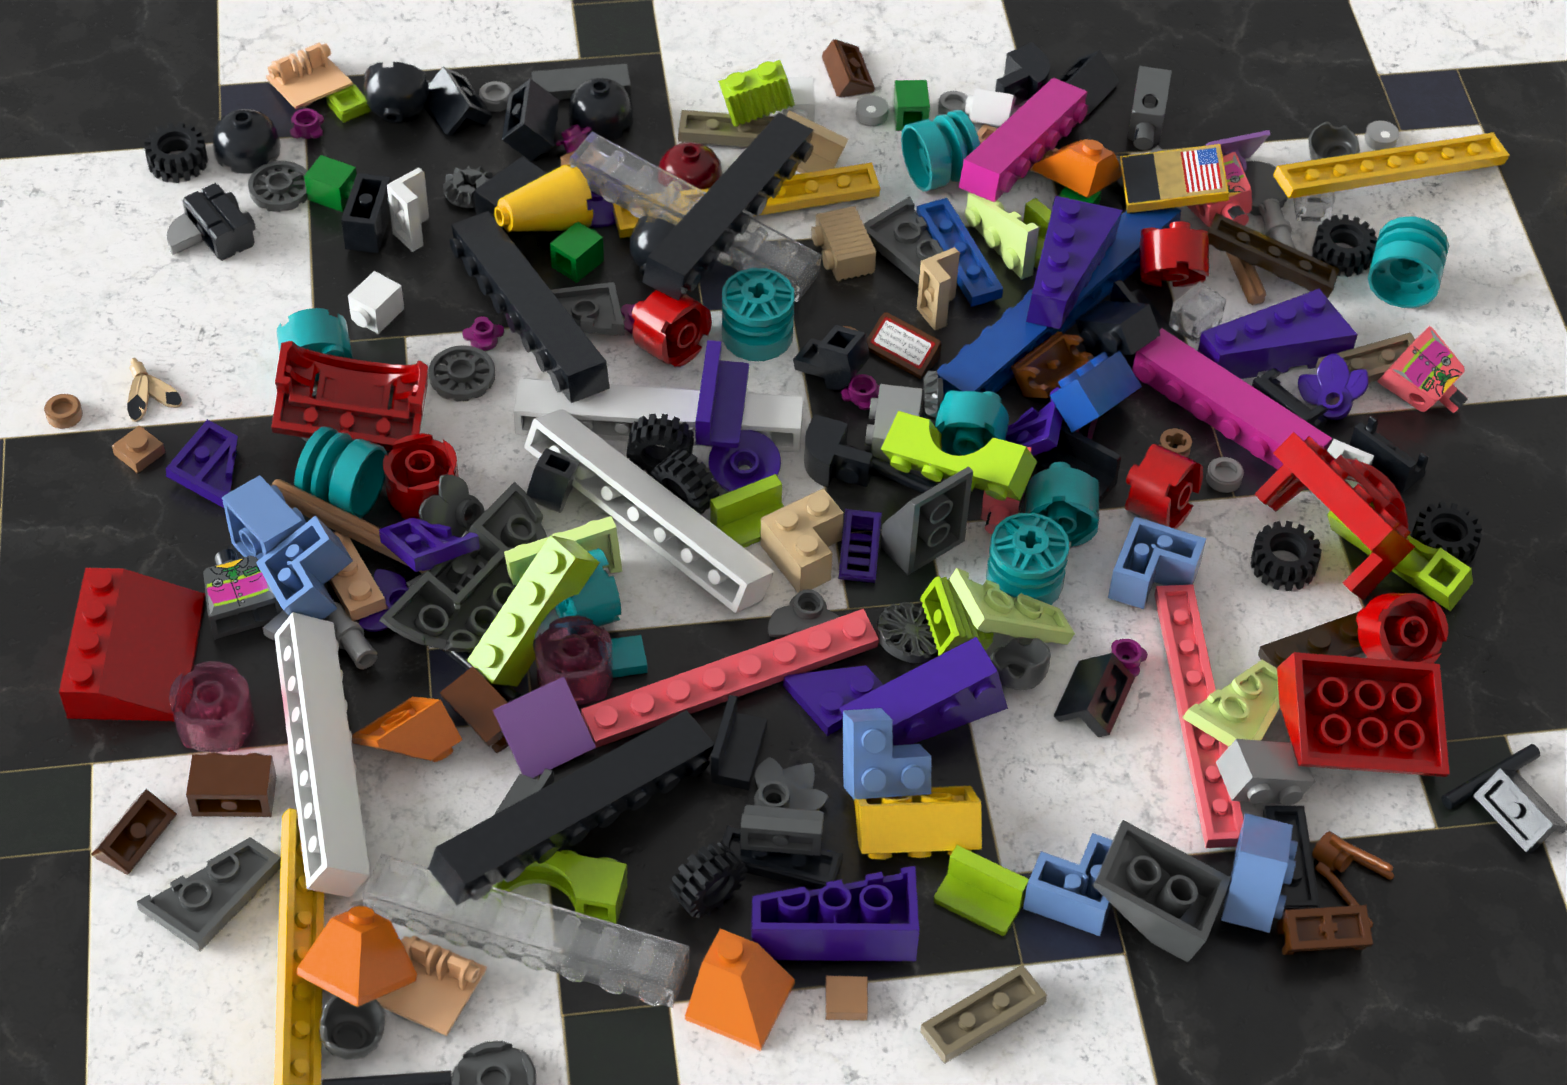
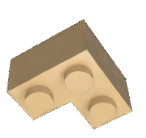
[760,488,844,593]

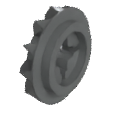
[443,165,493,208]
[922,371,943,426]

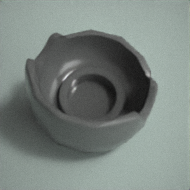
[1308,122,1360,160]
[990,638,1051,690]
[319,996,385,1060]

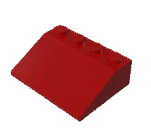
[59,568,206,722]
[1277,652,1450,777]

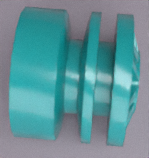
[901,110,980,192]
[1367,216,1449,308]
[722,268,795,361]
[294,427,387,518]
[986,513,1070,605]

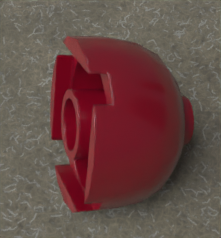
[657,142,723,196]

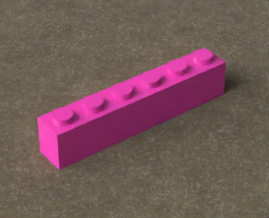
[959,78,1088,202]
[1132,328,1332,470]

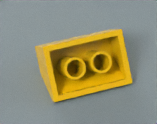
[854,786,982,859]

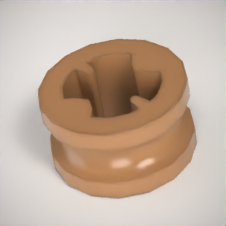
[1159,428,1192,458]

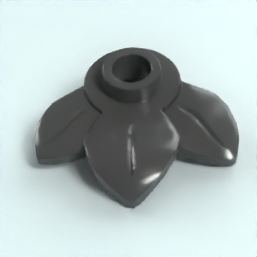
[419,474,485,538]
[768,589,839,637]
[754,757,828,811]

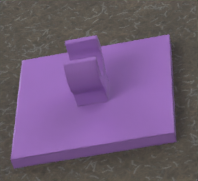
[1205,130,1271,172]
[493,677,596,778]

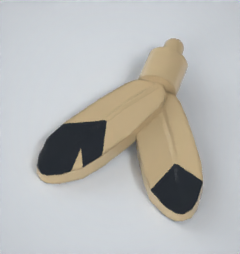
[127,358,182,422]

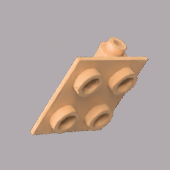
[266,43,353,109]
[377,935,487,1036]

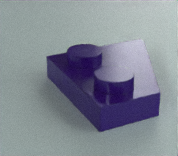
[1005,387,1063,456]
[166,419,238,508]
[379,518,480,572]
[783,665,884,736]

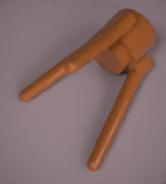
[1312,831,1394,928]

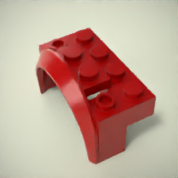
[271,341,428,451]
[1254,432,1415,601]

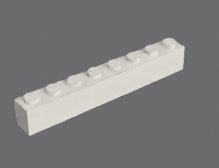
[513,378,803,452]
[524,408,775,613]
[274,612,371,897]

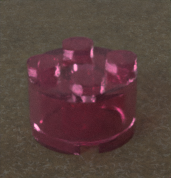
[535,616,613,705]
[169,661,255,752]

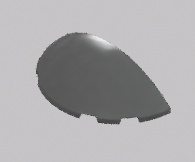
[379,482,547,652]

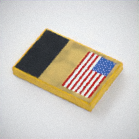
[1120,144,1229,213]

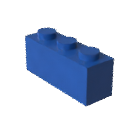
[1049,351,1142,432]

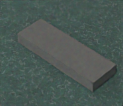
[531,63,631,100]

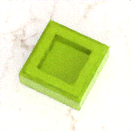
[326,84,371,123]

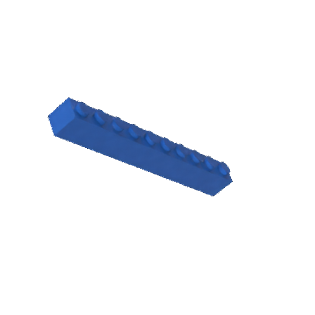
[937,207,1182,400]

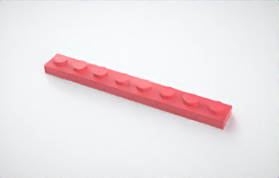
[1154,584,1243,848]
[581,609,879,748]

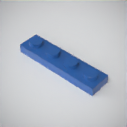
[916,198,1003,307]

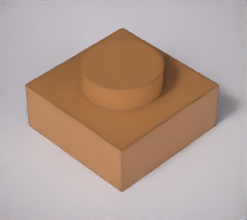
[112,425,165,473]

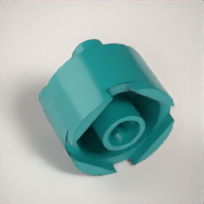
[276,308,353,381]
[935,390,1009,456]
[1025,462,1099,547]
[555,548,621,634]

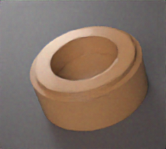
[44,394,83,429]

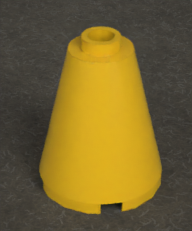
[494,164,593,232]

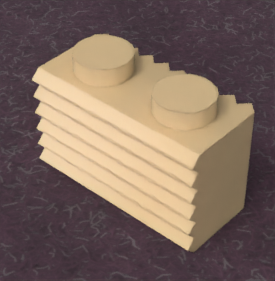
[811,206,876,281]

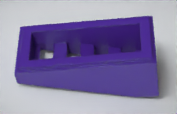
[838,509,882,583]

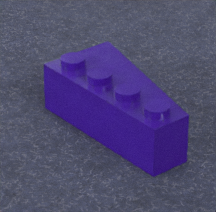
[1026,196,1123,329]
[1198,289,1357,379]
[839,637,1008,746]
[751,866,919,961]

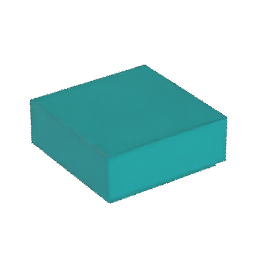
[604,635,648,678]

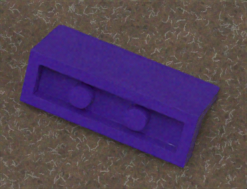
[695,340,749,448]

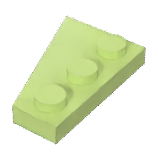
[965,193,1039,280]
[504,516,622,585]
[950,568,1075,645]
[1183,660,1280,746]

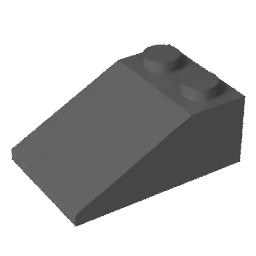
[880,466,973,575]
[1093,820,1231,962]

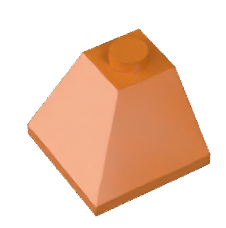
[1032,139,1122,198]
[352,696,463,762]
[297,906,417,1007]
[685,928,795,1051]

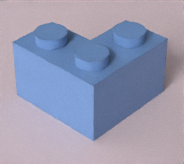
[256,516,353,620]
[1108,517,1206,609]
[843,708,931,799]
[1221,813,1298,933]
[1023,833,1113,936]

